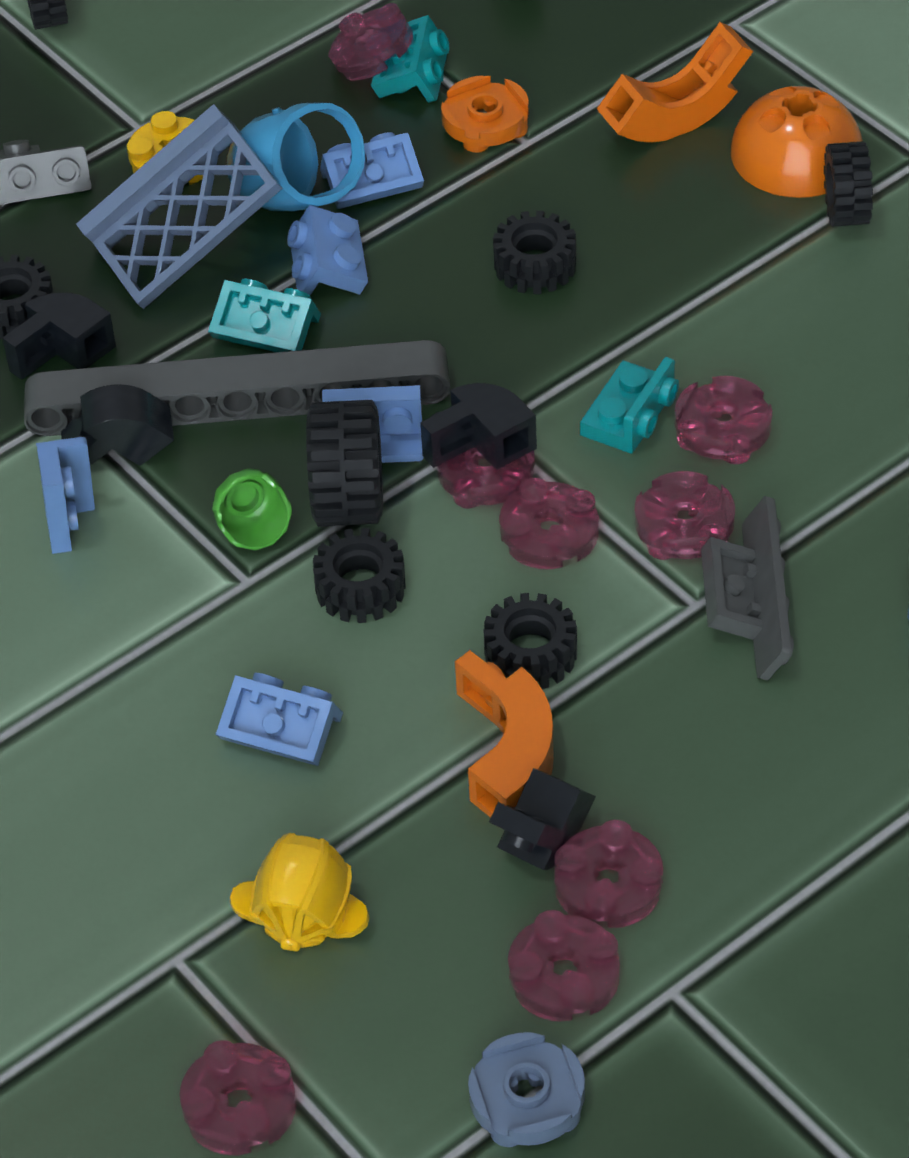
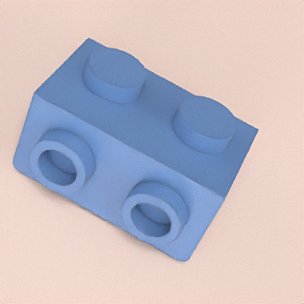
[287,205,368,295]

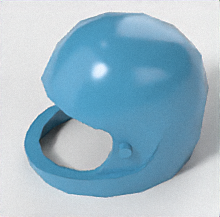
[227,102,365,211]

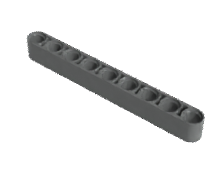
[24,340,451,436]

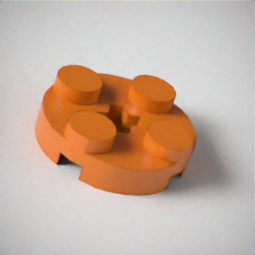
[441,75,529,153]

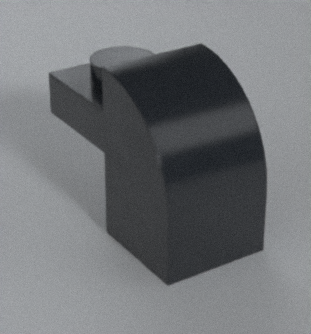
[2,293,116,380]
[420,383,537,470]
[61,384,174,466]
[489,768,596,870]

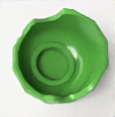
[212,468,292,551]

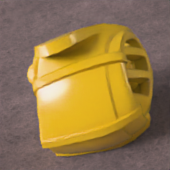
[229,833,370,952]

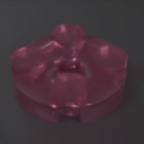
[328,3,413,80]
[674,376,772,464]
[437,447,535,509]
[635,471,735,560]
[499,478,599,569]
[555,820,663,928]
[508,910,620,1022]
[179,1040,297,1155]

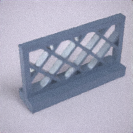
[76,104,283,309]

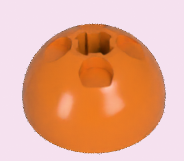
[730,86,862,198]

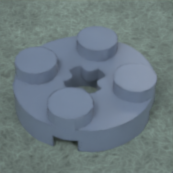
[468,1032,585,1147]

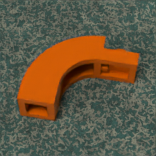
[597,22,754,142]
[455,650,554,818]

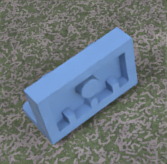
[320,132,424,209]
[322,385,424,463]
[36,437,95,554]
[216,673,343,766]

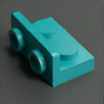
[371,15,449,103]
[208,278,321,352]
[580,357,679,454]

